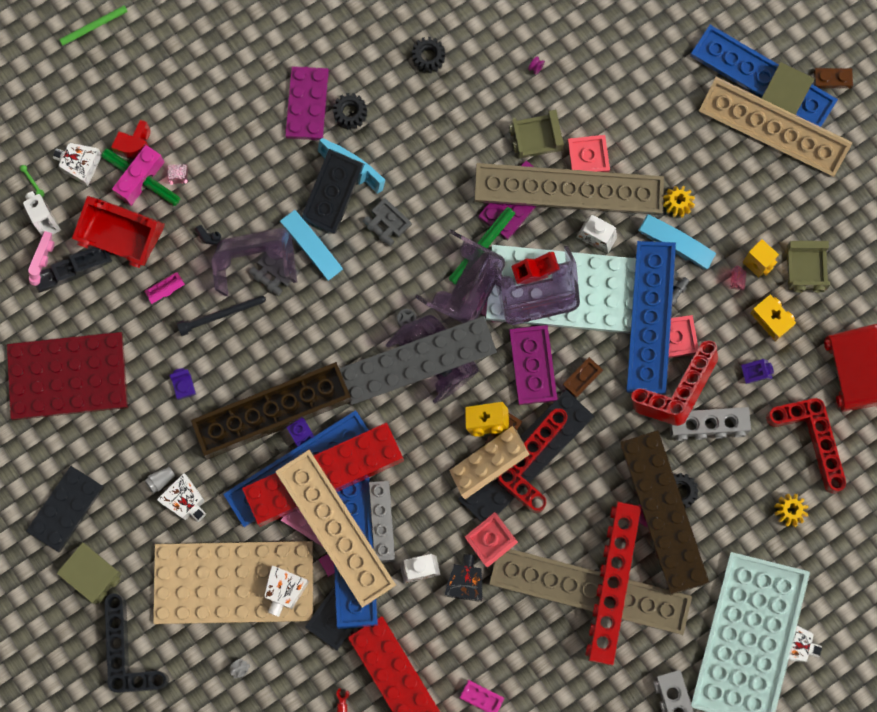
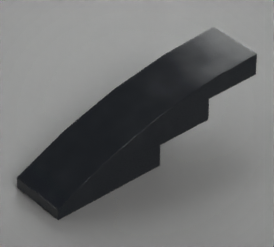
[35,247,112,293]

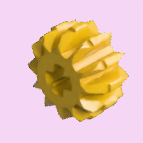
[663,186,695,218]
[774,493,808,527]

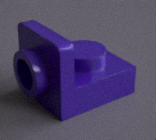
[741,359,774,384]
[169,368,197,400]
[287,418,314,447]

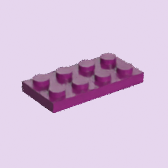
[286,66,329,140]
[478,161,537,241]
[509,325,557,405]

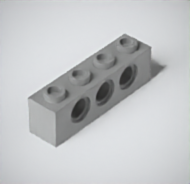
[669,407,751,441]
[369,481,395,563]
[653,670,693,712]

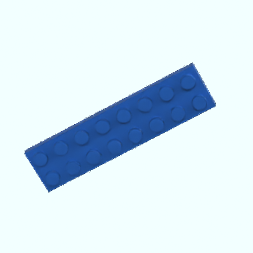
[690,25,838,127]
[627,241,676,395]
[223,410,369,528]
[334,477,378,629]

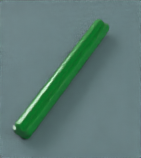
[101,149,180,206]
[449,207,515,285]

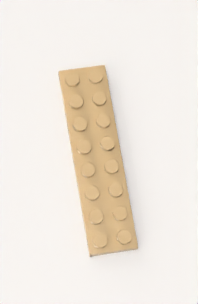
[699,77,853,177]
[275,450,396,607]

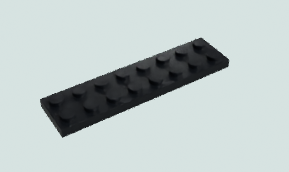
[458,390,595,523]

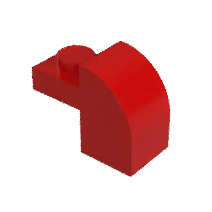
[111,120,151,159]
[511,252,560,284]

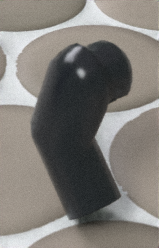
[194,225,221,245]

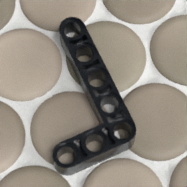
[105,593,170,693]

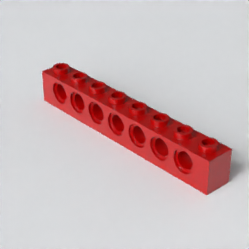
[585,502,641,666]

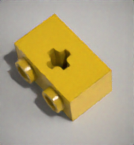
[742,239,779,278]
[750,294,796,342]
[465,402,509,437]

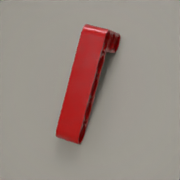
[631,340,718,426]
[766,398,846,494]
[498,408,567,513]

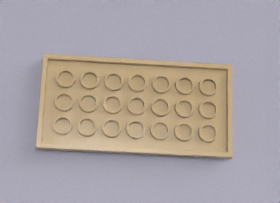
[153,541,313,624]

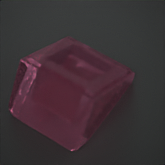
[167,164,188,184]
[730,265,746,290]

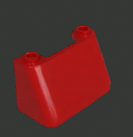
[72,196,165,268]
[824,324,877,412]

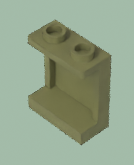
[762,62,815,115]
[509,110,564,159]
[787,241,830,293]
[57,542,122,605]

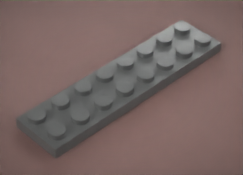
[339,316,497,405]

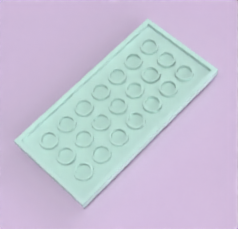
[486,245,636,334]
[691,552,810,712]

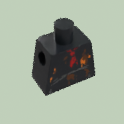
[444,554,482,602]

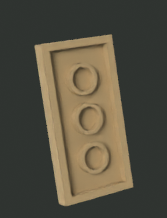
[449,426,530,499]

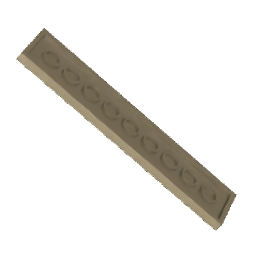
[474,163,664,215]
[489,549,692,636]

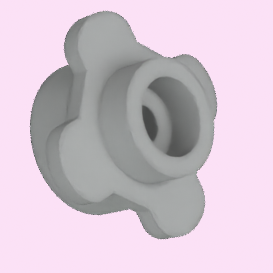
[230,659,250,678]

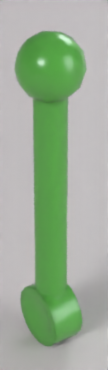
[20,165,44,197]

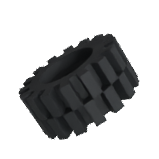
[412,37,445,73]
[333,93,367,130]
[673,473,699,508]

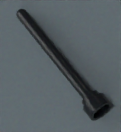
[176,296,266,336]

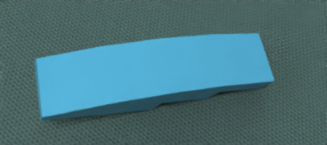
[318,138,385,194]
[280,210,343,281]
[638,214,716,270]

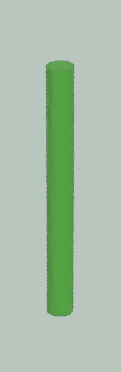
[59,5,128,46]

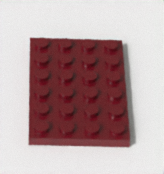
[7,332,128,420]

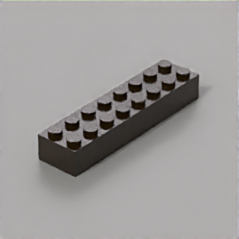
[191,362,352,460]
[620,430,710,596]

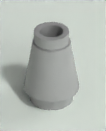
[144,467,175,493]

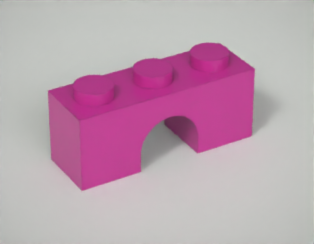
[112,145,165,206]

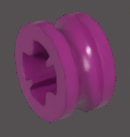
[528,56,545,75]

